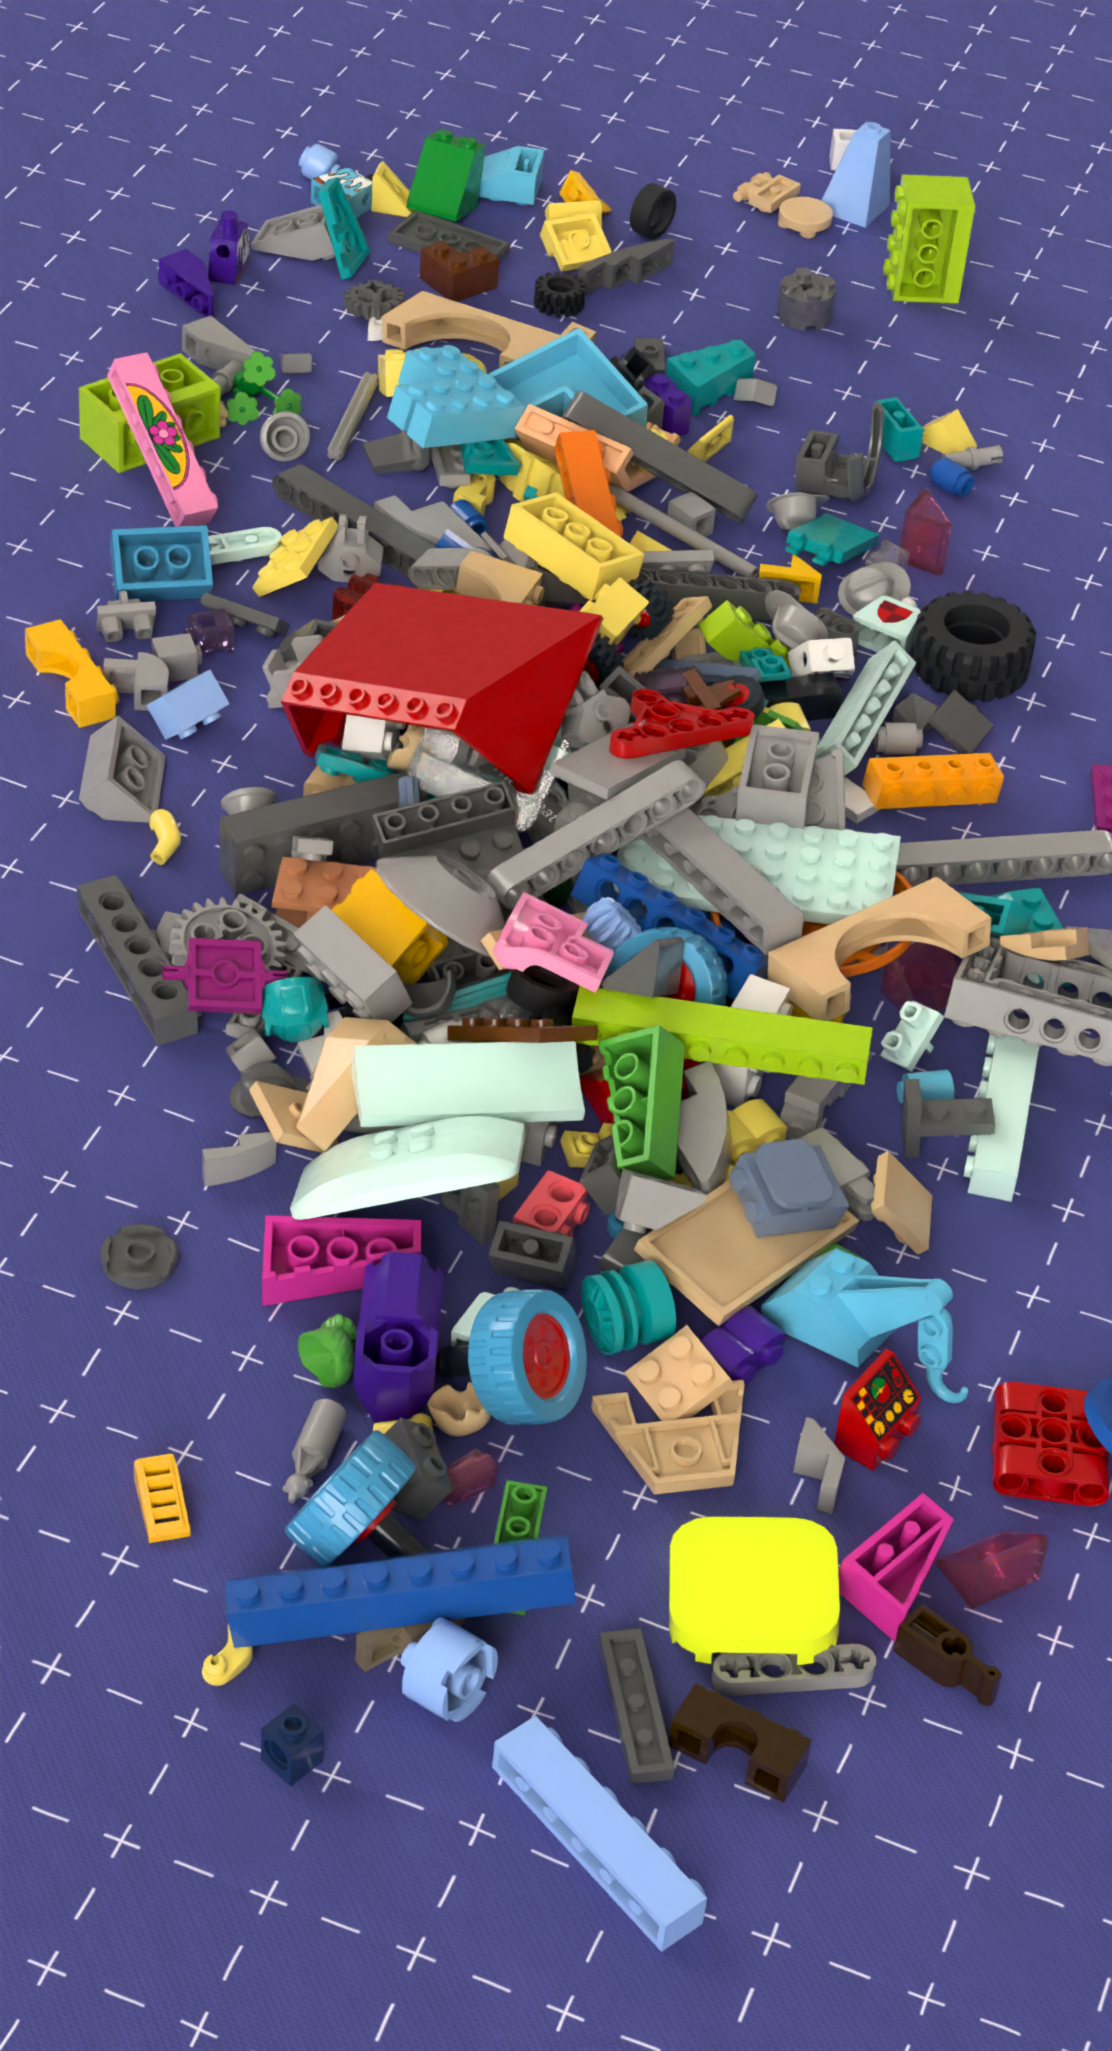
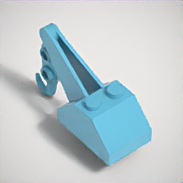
[761,1248,968,1404]

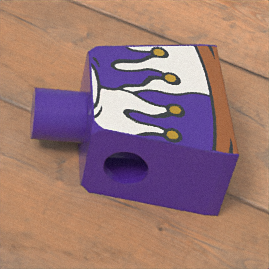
[208,211,250,285]

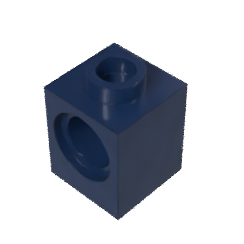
[261,1704,324,1787]

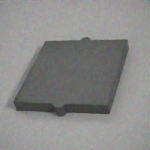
[928,689,994,754]

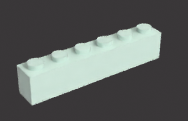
[816,640,916,776]
[963,1034,1039,1202]

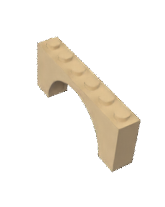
[382,291,562,368]
[455,550,544,605]
[768,876,991,1021]

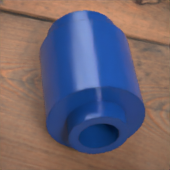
[930,457,975,498]
[449,500,488,539]

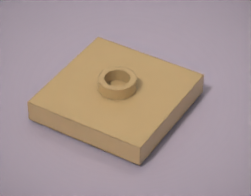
[249,1081,339,1153]

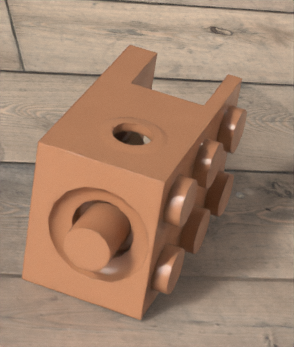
[272,857,377,928]

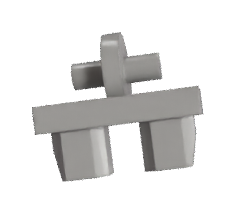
[96,590,156,643]

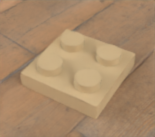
[624,1325,734,1421]

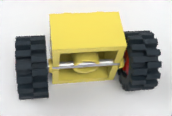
[579,577,674,689]

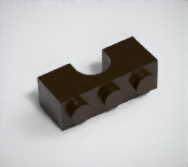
[668,1683,812,1803]

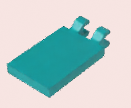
[785,513,880,566]

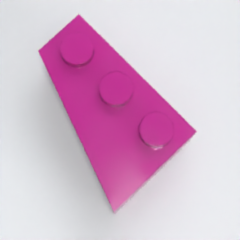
[838,1493,954,1642]

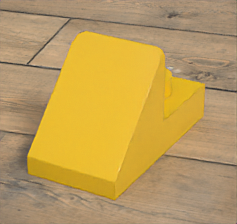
[758,554,822,604]

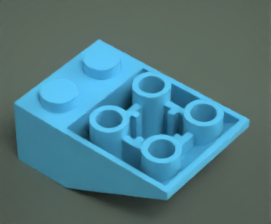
[479,146,545,205]

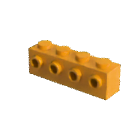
[862,753,1004,809]

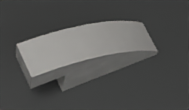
[374,495,493,553]
[676,1062,732,1195]

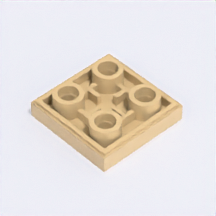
[871,1151,933,1255]

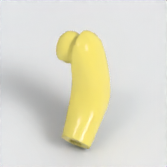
[149,809,181,865]
[202,1624,253,1686]

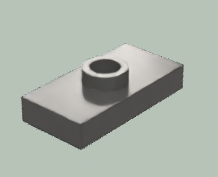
[634,337,665,378]

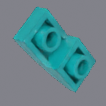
[739,648,791,682]

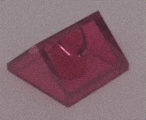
[897,490,951,575]
[880,942,959,1011]
[936,1531,1048,1609]

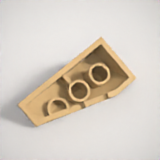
[296,1017,417,1152]

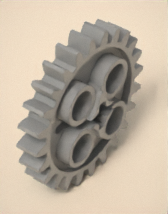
[168,897,286,985]

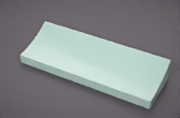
[351,1041,585,1127]

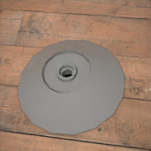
[376,855,506,957]

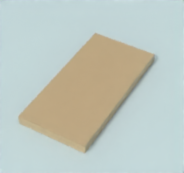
[634,1180,859,1326]

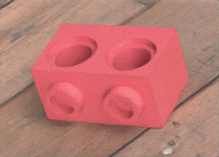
[513,1170,591,1237]

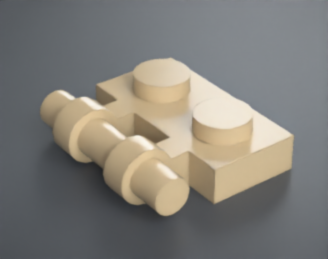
[733,172,801,213]

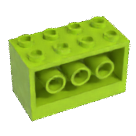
[883,174,975,304]
[79,353,221,473]

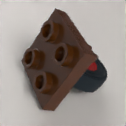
[682,668,765,748]

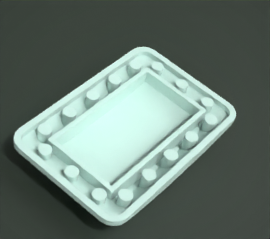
[290,1116,526,1220]

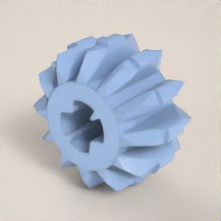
[583,897,642,951]

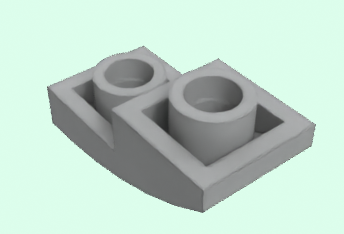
[202,1132,276,1187]

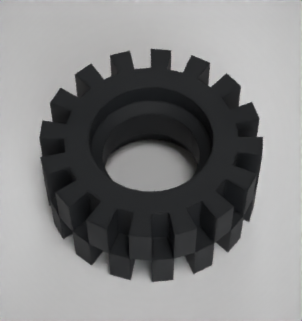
[534,271,586,318]

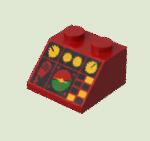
[834,1348,921,1471]

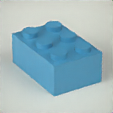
[110,525,213,602]

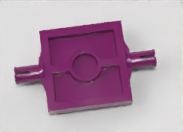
[162,938,287,1014]

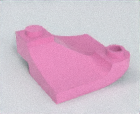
[493,892,614,993]

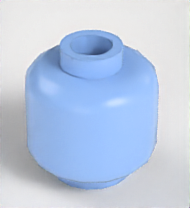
[299,144,341,179]

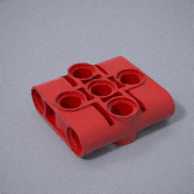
[990,1382,1110,1506]

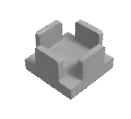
[263,635,323,709]

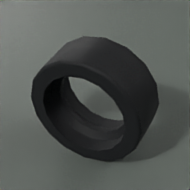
[630,183,677,239]
[506,965,579,1014]

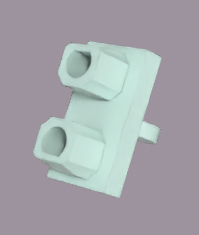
[880,1001,944,1072]

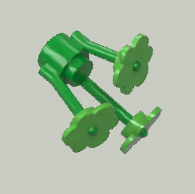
[227,351,302,425]

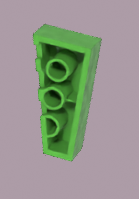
[598,1025,685,1180]

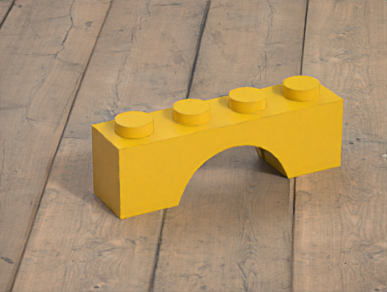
[25,619,119,728]

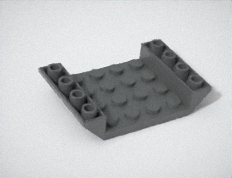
[372,781,545,990]

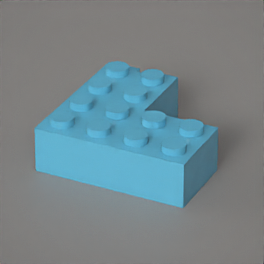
[487,328,648,440]
[387,345,525,448]

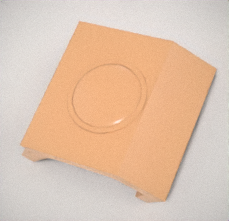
[514,404,681,492]

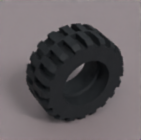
[911,591,1036,702]

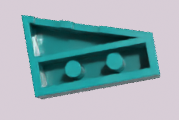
[666,339,756,417]

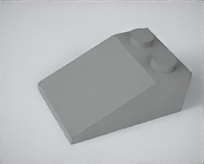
[250,205,335,261]
[736,724,819,829]

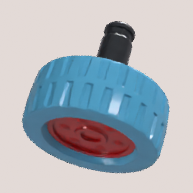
[603,927,728,1006]
[436,1289,587,1425]
[284,1430,430,1566]

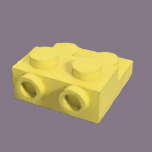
[540,213,612,272]

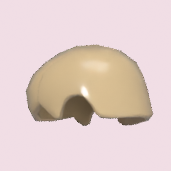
[386,725,431,772]
[427,1382,491,1437]

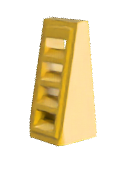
[134,1454,191,1543]

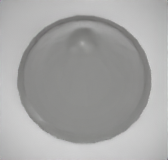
[260,411,310,462]
[221,787,278,815]

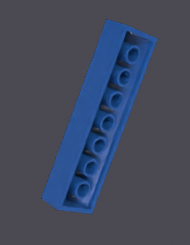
[225,1534,576,1648]

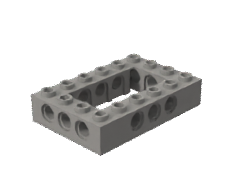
[944,936,1112,1066]

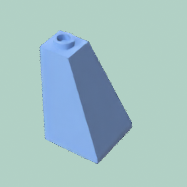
[821,122,891,228]

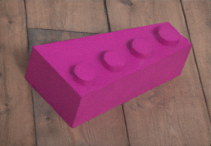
[262,1215,421,1306]

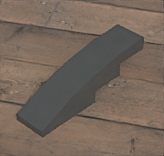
[578,238,675,296]

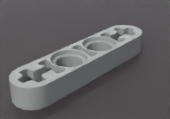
[711,1644,876,1696]

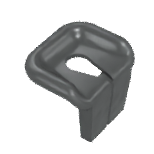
[362,430,431,474]

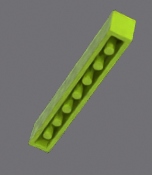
[572,986,873,1085]

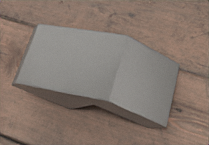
[793,1417,845,1514]

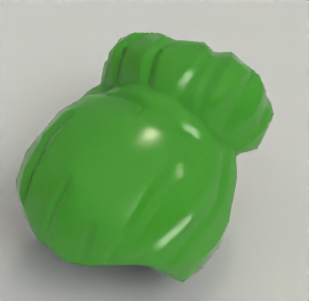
[298,1313,357,1388]

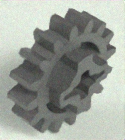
[344,280,405,320]

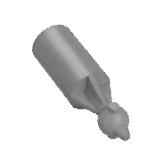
[282,1399,347,1503]

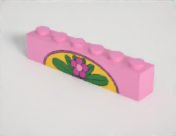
[107,352,218,527]

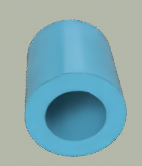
[896,1069,954,1103]

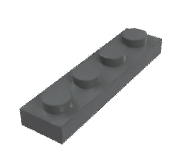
[598,1628,675,1784]

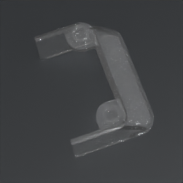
[407,727,572,832]

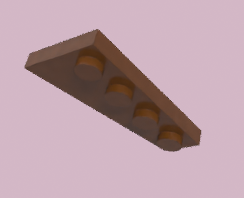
[447,1018,598,1043]

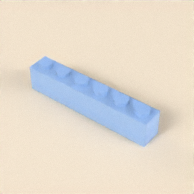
[492,1716,707,1952]

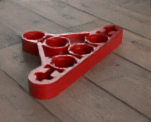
[609,689,755,759]

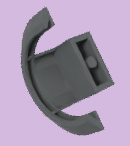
[795,401,884,503]

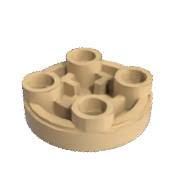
[778,197,833,238]

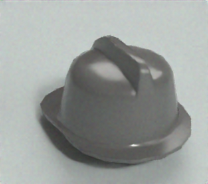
[229,1062,310,1117]

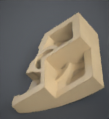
[1000,927,1090,960]

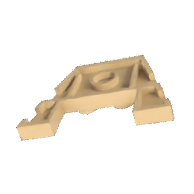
[591,1380,745,1495]

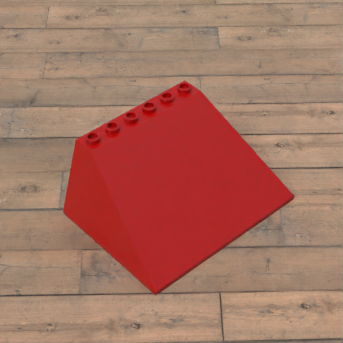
[281,583,604,795]

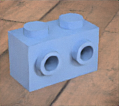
[146,669,229,740]

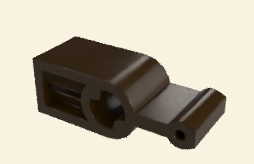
[893,1604,1002,1707]

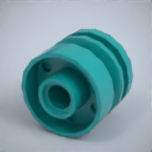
[581,1260,676,1356]

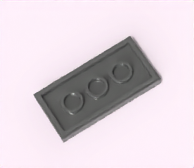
[387,210,511,262]

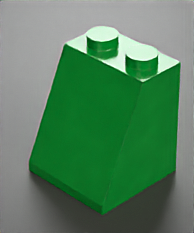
[406,129,486,222]

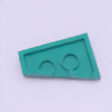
[318,177,371,280]
[460,439,521,476]

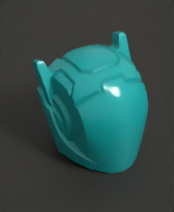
[262,977,330,1042]

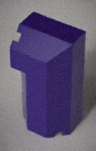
[353,1252,444,1423]

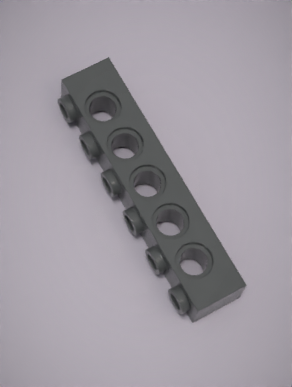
[77,874,202,1046]

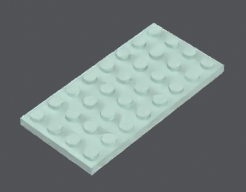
[613,815,901,924]

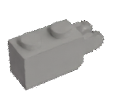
[798,1127,875,1222]

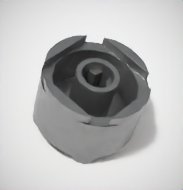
[776,267,836,331]

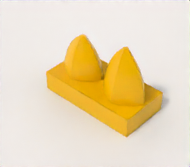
[559,170,611,214]

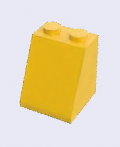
[331,869,449,984]

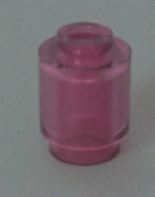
[443,1449,498,1505]

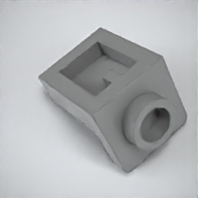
[291,835,334,862]

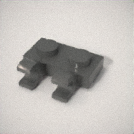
[442,1182,499,1246]

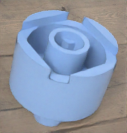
[401,1617,498,1722]

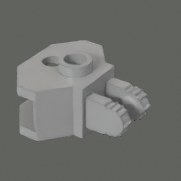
[318,514,384,584]
[560,671,631,750]

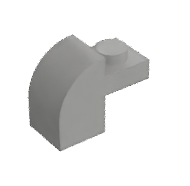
[103,652,169,711]

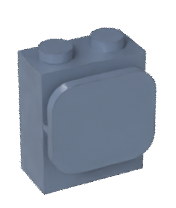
[729,1139,849,1238]

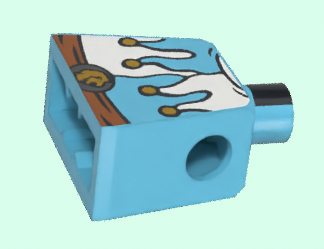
[311,168,373,218]

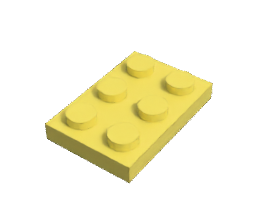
[252,517,338,597]

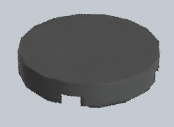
[100,1224,178,1290]

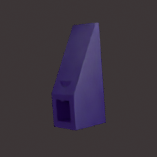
[158,249,214,318]

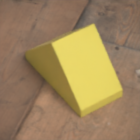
[371,161,415,217]
[921,409,977,454]

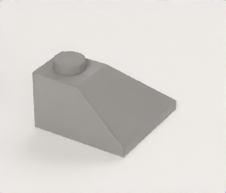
[615,1168,707,1234]

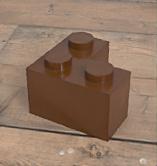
[419,241,499,302]

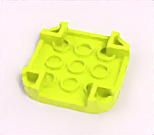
[669,1517,840,1665]

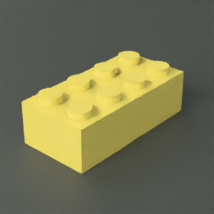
[503,492,645,601]

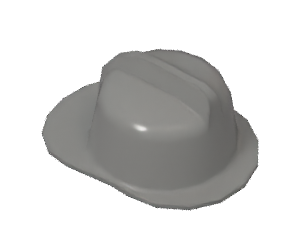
[766,492,830,531]
[838,562,911,616]
[765,590,828,651]

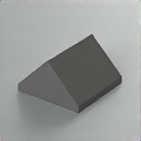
[600,937,685,998]

